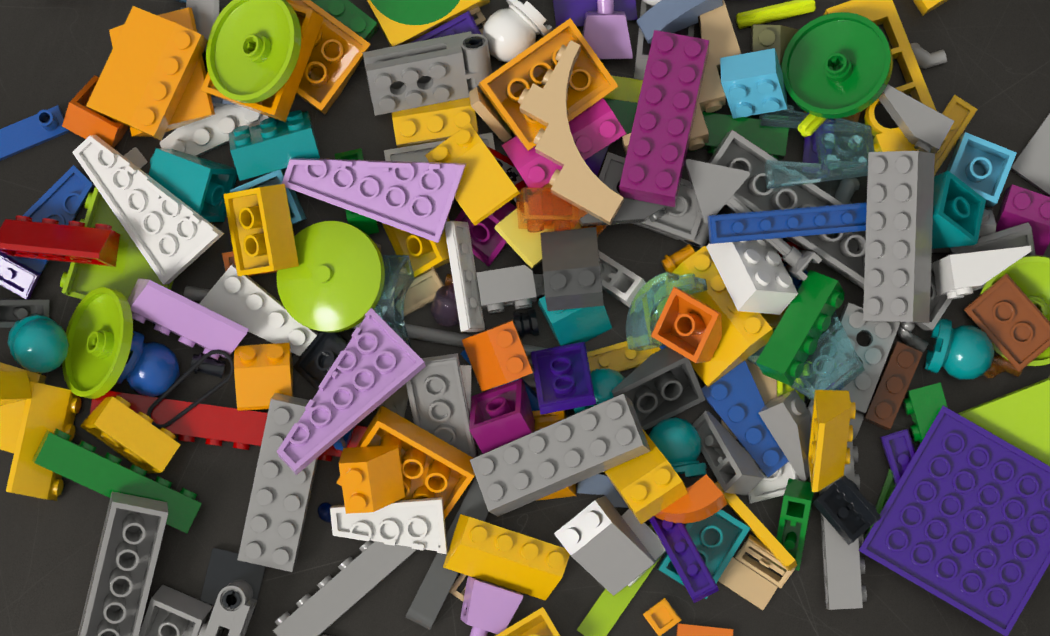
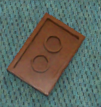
[964,273,1050,372]

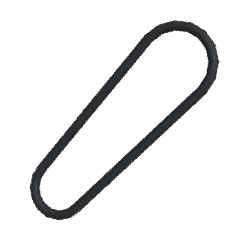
[147,350,234,429]

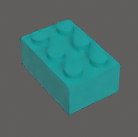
[229,110,320,181]
[657,510,750,599]

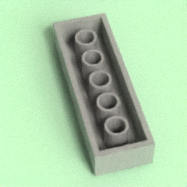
[863,151,935,323]
[237,393,318,572]
[470,394,651,517]
[77,491,168,636]

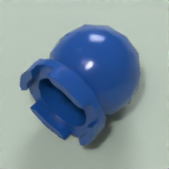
[116,331,180,397]

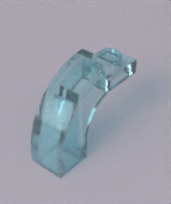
[374,255,415,349]
[626,272,707,351]

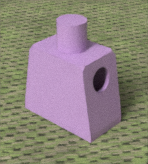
[582,0,633,59]
[461,576,523,636]

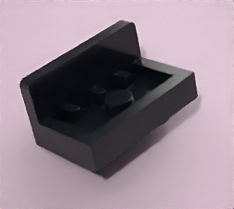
[812,475,881,545]

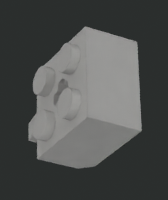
[476,265,545,314]

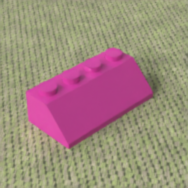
[501,98,626,193]

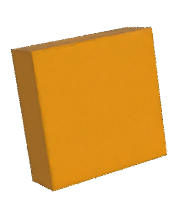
[643,598,681,636]

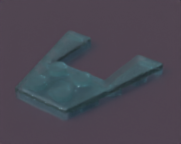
[759,104,874,189]
[747,312,865,401]

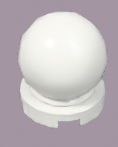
[483,0,553,62]

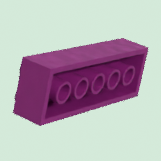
[619,30,709,207]

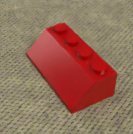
[0,216,120,267]

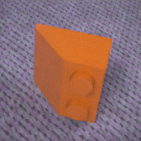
[62,75,129,148]
[651,287,722,363]
[462,320,533,391]

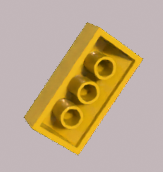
[6,381,81,501]
[443,514,570,601]

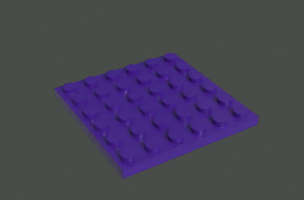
[859,406,1050,636]

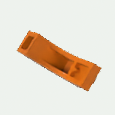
[655,474,727,524]

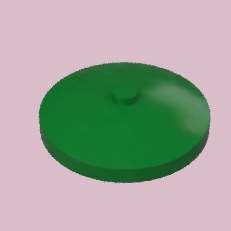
[782,12,893,119]

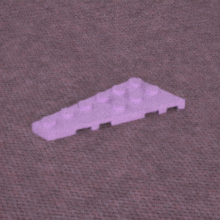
[282,158,467,243]
[277,308,426,475]

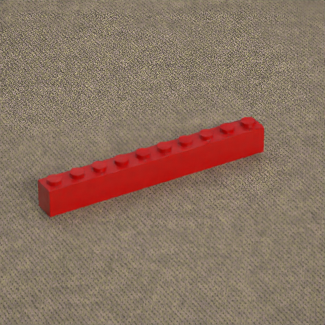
[90,391,367,462]

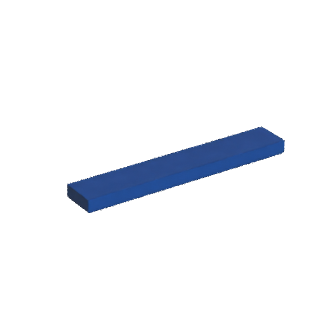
[707,203,867,244]

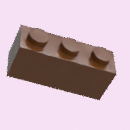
[863,342,923,430]

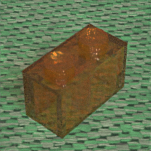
[516,188,579,232]

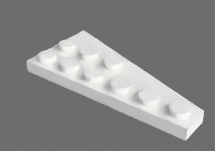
[72,135,224,285]

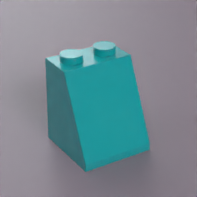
[148,148,237,222]
[932,170,986,249]
[538,296,612,346]

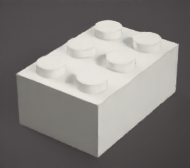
[706,239,798,315]

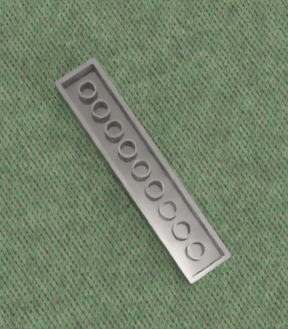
[707,130,953,331]

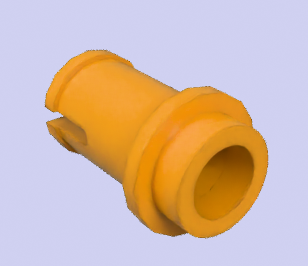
[661,244,695,275]

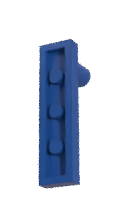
[0,105,70,161]

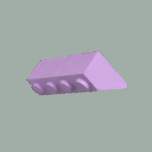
[128,279,249,360]

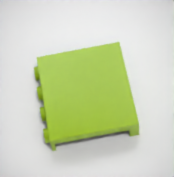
[60,187,174,300]
[957,377,1050,466]

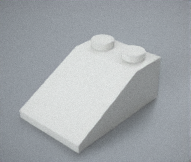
[933,246,1031,299]

